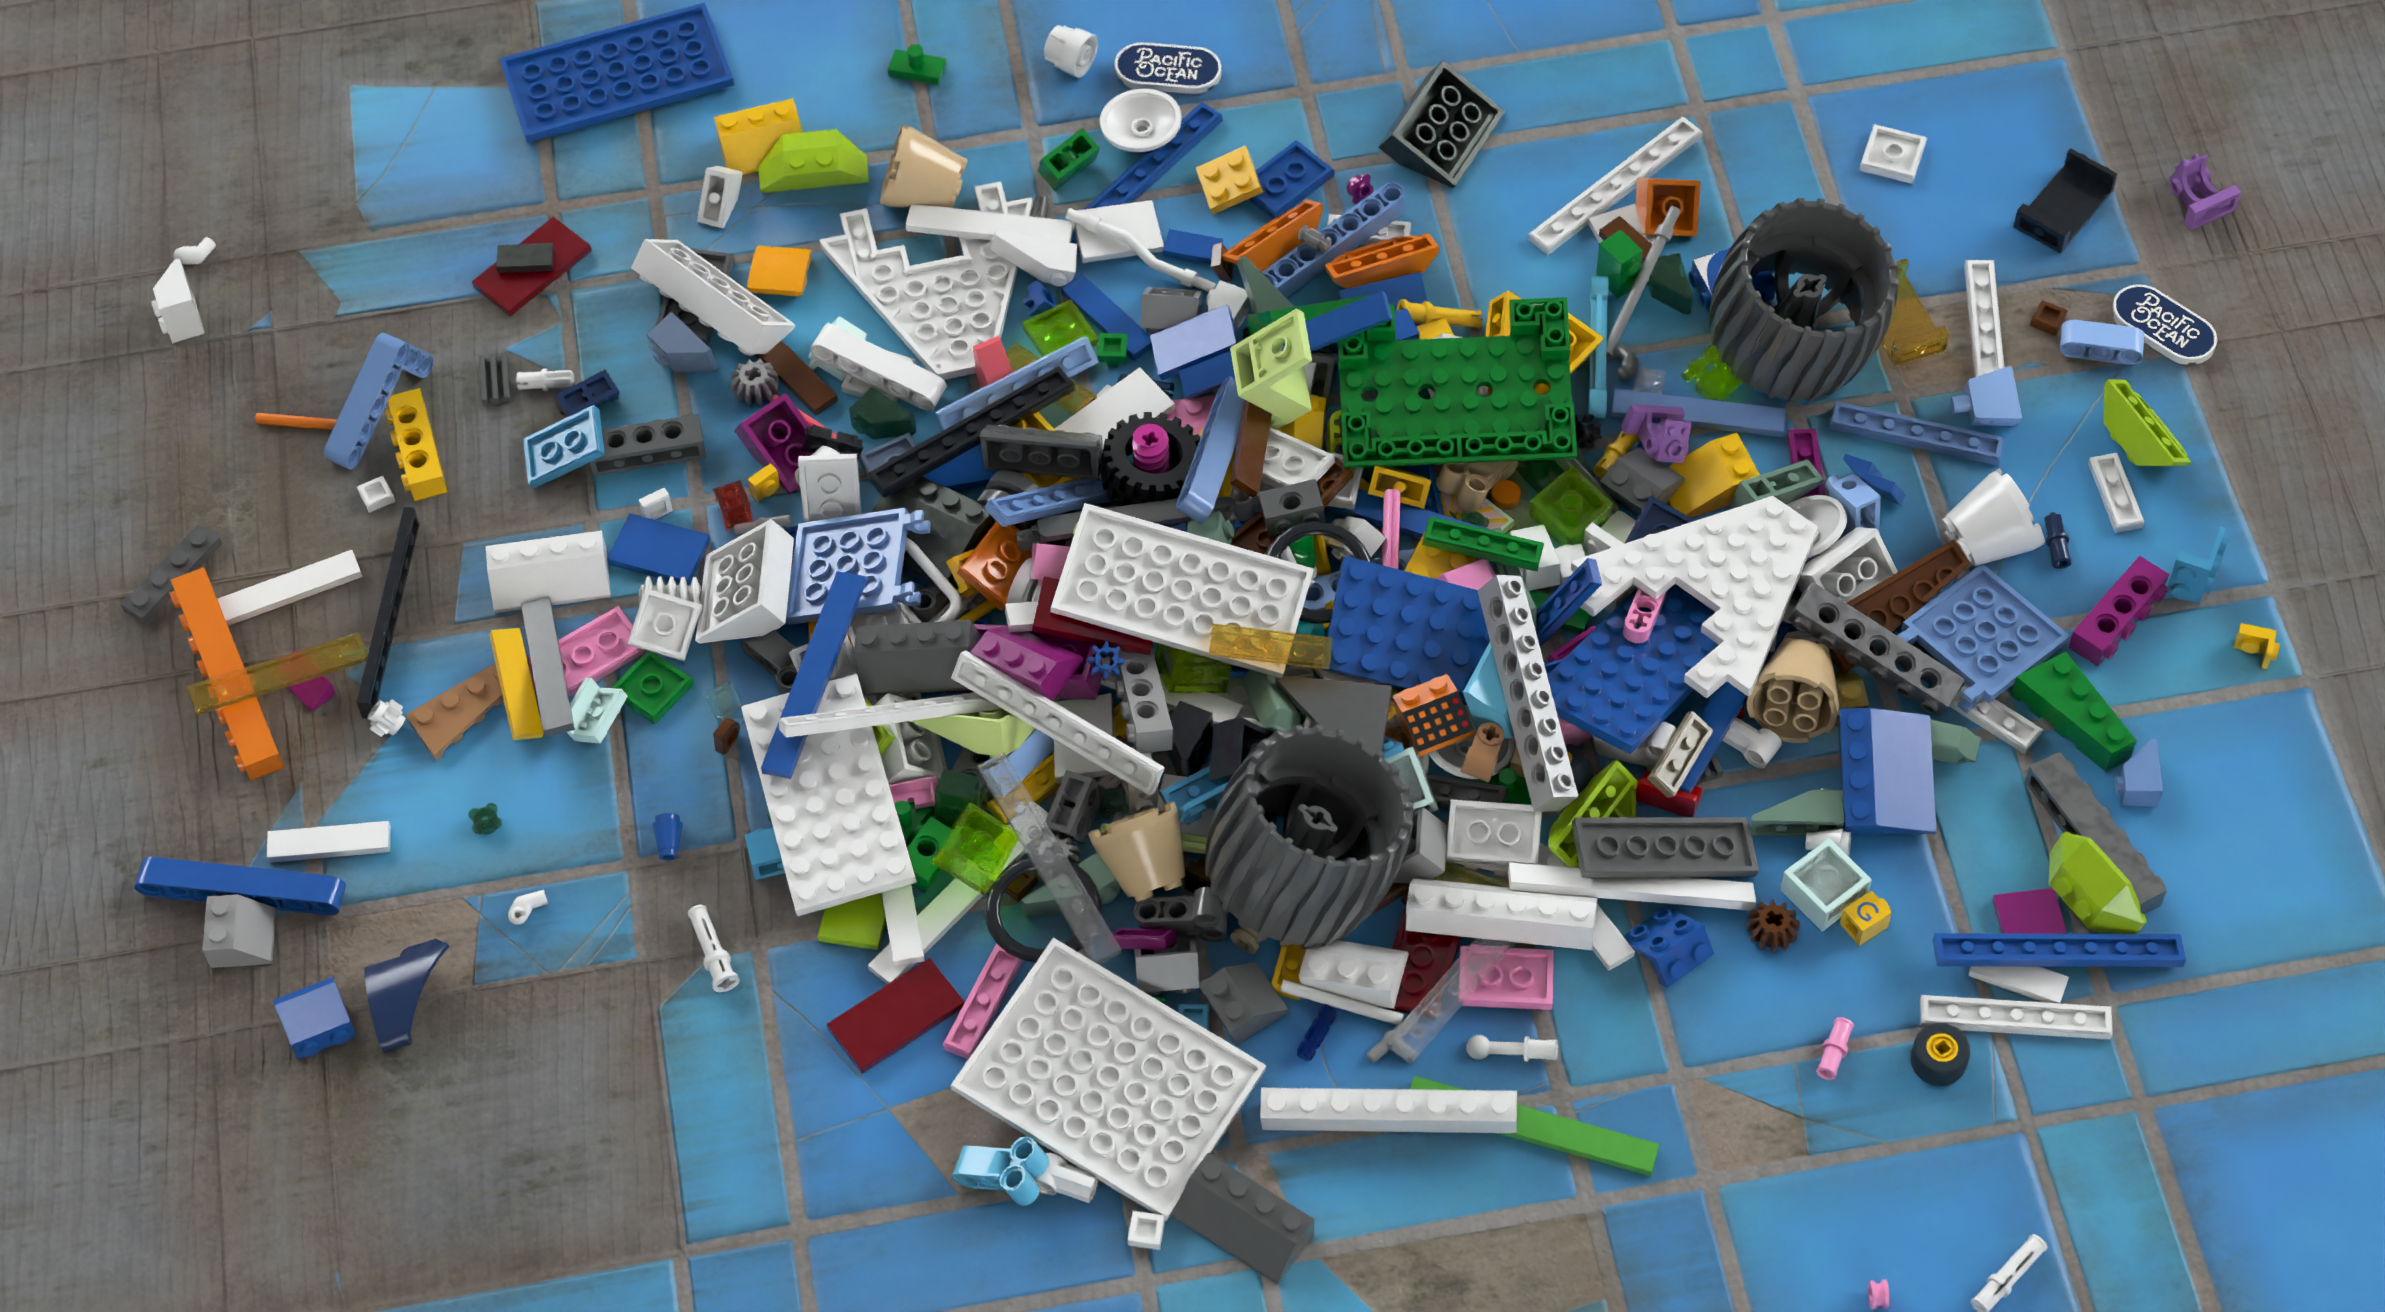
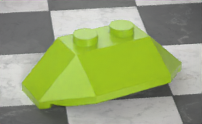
[758,129,869,193]
[2103,379,2191,466]
[1548,760,1637,868]
[2049,832,2147,934]

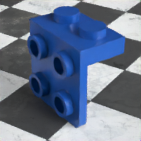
[1623,906,1714,988]

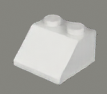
[151,258,205,343]

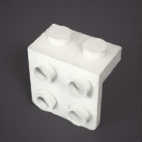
[1583,511,1636,555]

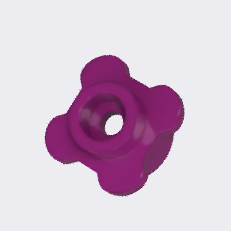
[1347,173,1374,205]

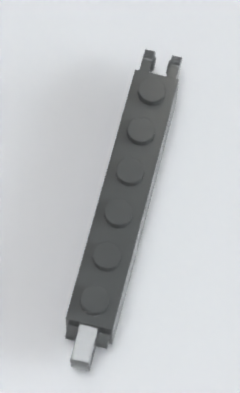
[1016,497,1237,551]

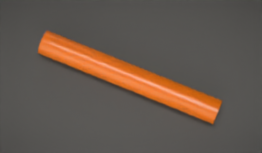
[255,413,338,430]

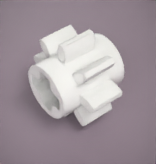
[367,699,405,737]

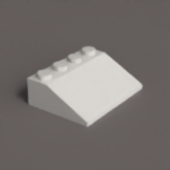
[695,519,794,644]

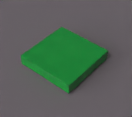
[611,651,694,724]

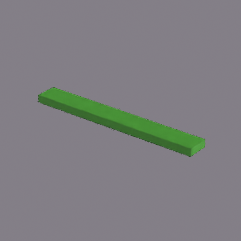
[1410,1076,1660,1176]

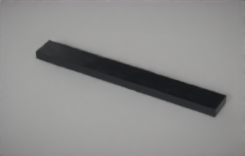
[867,366,1075,498]
[356,507,420,718]

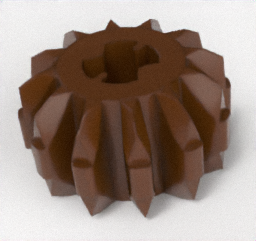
[1746,899,1800,953]

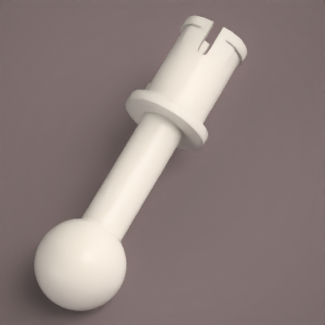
[1466,1035,1558,1062]

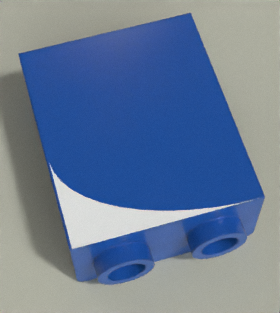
[1688,249,1775,311]

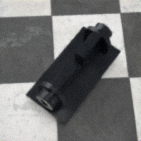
[801,424,864,461]

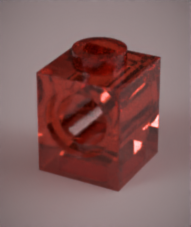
[713,480,753,530]

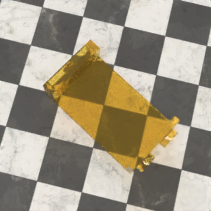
[1881,258,1950,367]

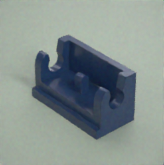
[556,369,620,418]

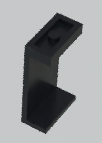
[2013,148,2118,254]

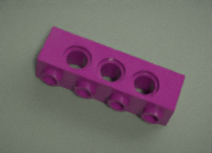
[2068,555,2169,666]

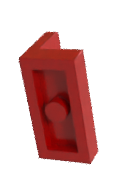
[1636,770,1703,817]

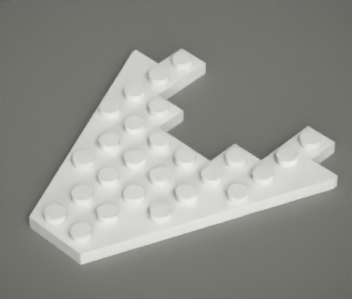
[820,181,1033,380]
[1571,496,1818,698]

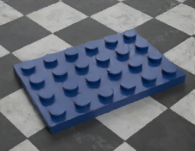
[1320,556,1490,706]

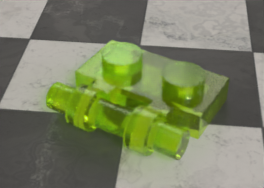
[1681,345,1744,401]

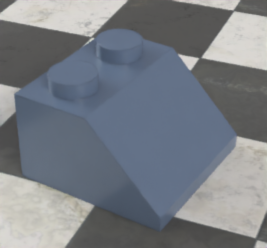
[647,312,718,373]

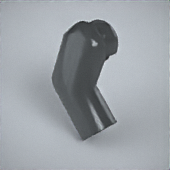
[1614,343,1639,381]

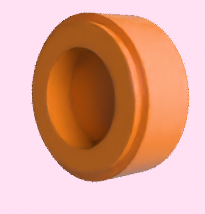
[1491,480,1521,510]

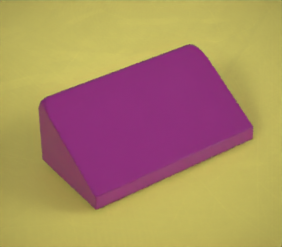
[275,649,335,712]

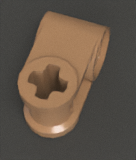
[1460,722,1504,783]

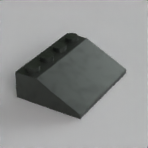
[1378,60,1505,188]
[871,477,996,584]

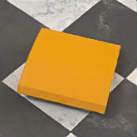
[747,246,812,297]

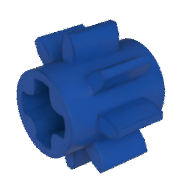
[1086,641,1125,681]

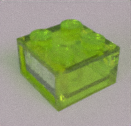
[1155,643,1232,693]

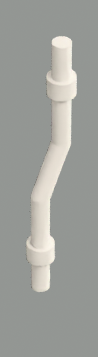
[1066,208,1217,292]

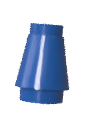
[652,813,683,860]

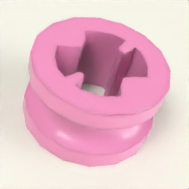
[1868,1279,1889,1310]

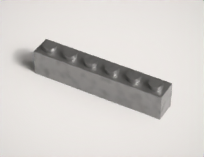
[2025,751,2167,914]

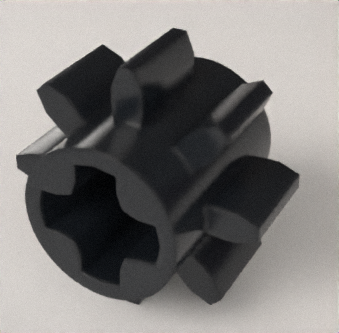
[1575,414,1602,448]

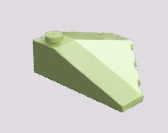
[911,698,1060,759]

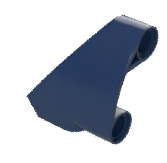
[364,939,449,1053]

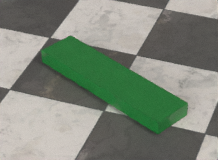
[1422,516,1544,572]

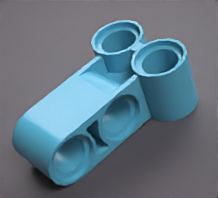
[952,1137,1049,1206]

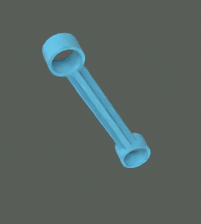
[1588,276,1608,418]

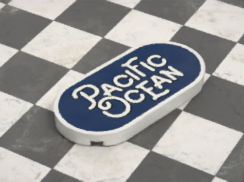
[1115,43,1222,94]
[2112,285,2217,365]

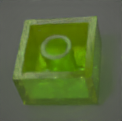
[1529,465,1613,546]
[931,802,1021,895]

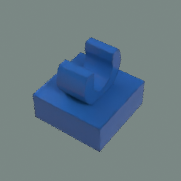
[1022,281,1060,319]

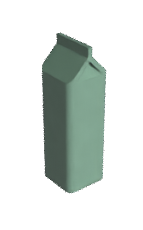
[1241,670,1300,733]
[1891,710,1981,765]

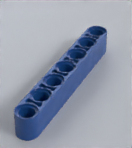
[134,857,346,915]

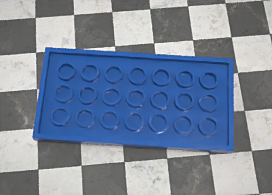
[499,2,734,143]
[1547,584,1719,755]

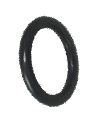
[1265,521,1372,624]
[985,855,1101,963]

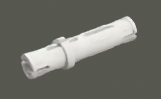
[1971,1234,2047,1312]

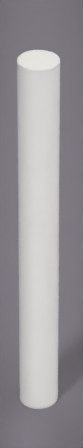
[1280,979,1404,1025]

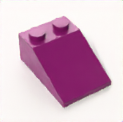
[734,393,812,494]

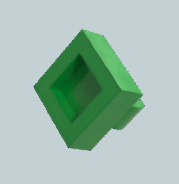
[1097,333,1128,367]

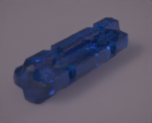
[1297,1004,1337,1061]

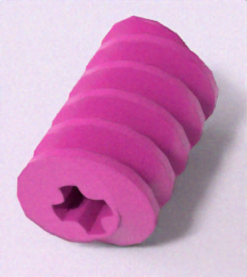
[1132,424,1170,474]

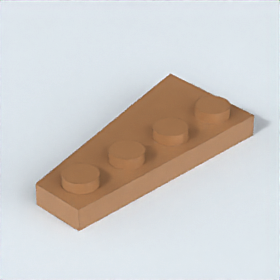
[405,663,504,762]

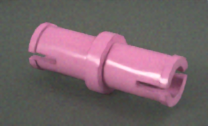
[1816,1017,1854,1080]

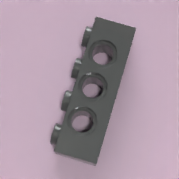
[589,414,706,476]

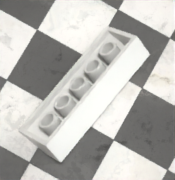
[631,239,796,356]
[1406,878,1597,950]

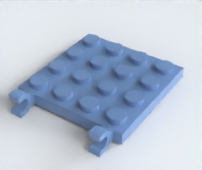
[786,508,931,625]
[1897,564,2070,714]

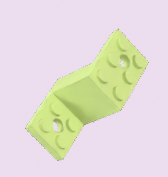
[1230,309,1312,430]

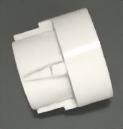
[1044,25,1098,78]

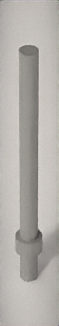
[1607,206,1680,356]

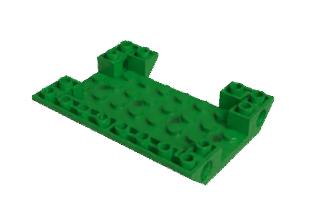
[1337,297,1577,468]

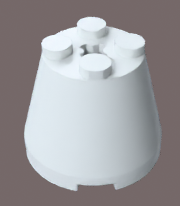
[1941,468,2045,569]

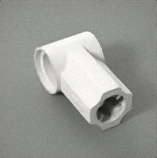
[1722,718,1782,769]
[1034,1153,1099,1203]

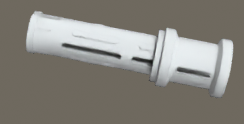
[688,905,740,992]

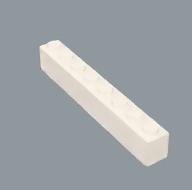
[1260,1088,1517,1133]

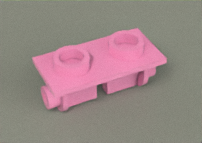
[889,775,942,809]

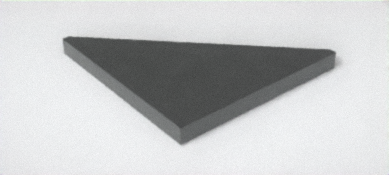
[1276,676,1392,752]

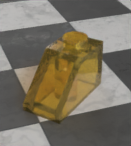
[1834,671,1869,727]

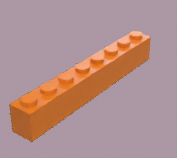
[169,567,285,781]

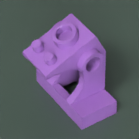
[2168,153,2241,230]
[1621,404,1692,463]

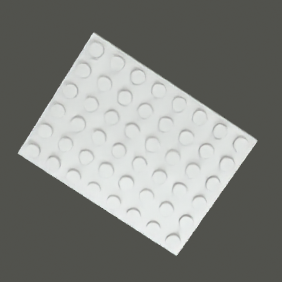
[951,938,1266,1221]

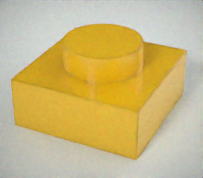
[748,463,781,502]

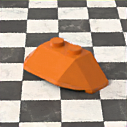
[1222,199,1323,272]
[1325,233,1440,289]

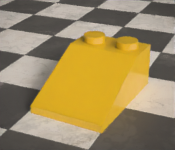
[1668,432,1760,518]

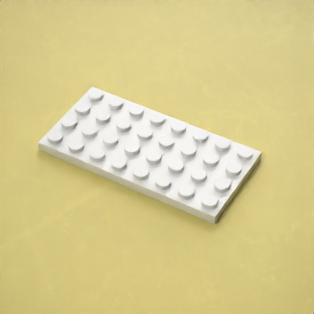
[1050,503,1314,678]
[741,674,916,917]

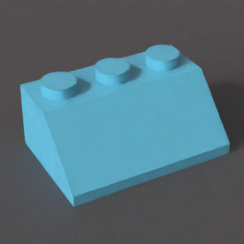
[1463,642,1514,739]

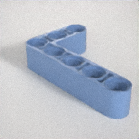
[324,332,434,470]

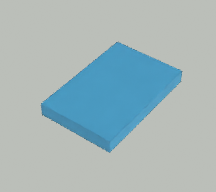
[523,405,605,489]

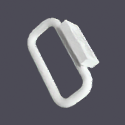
[900,538,962,623]

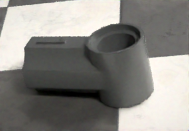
[910,579,959,623]

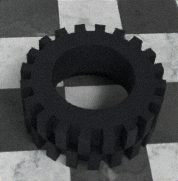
[1101,412,1200,507]

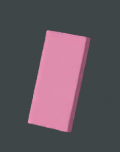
[527,606,647,697]

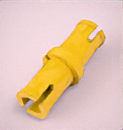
[1593,430,1638,479]

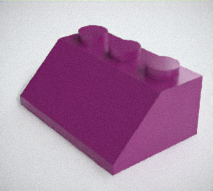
[970,626,1084,701]

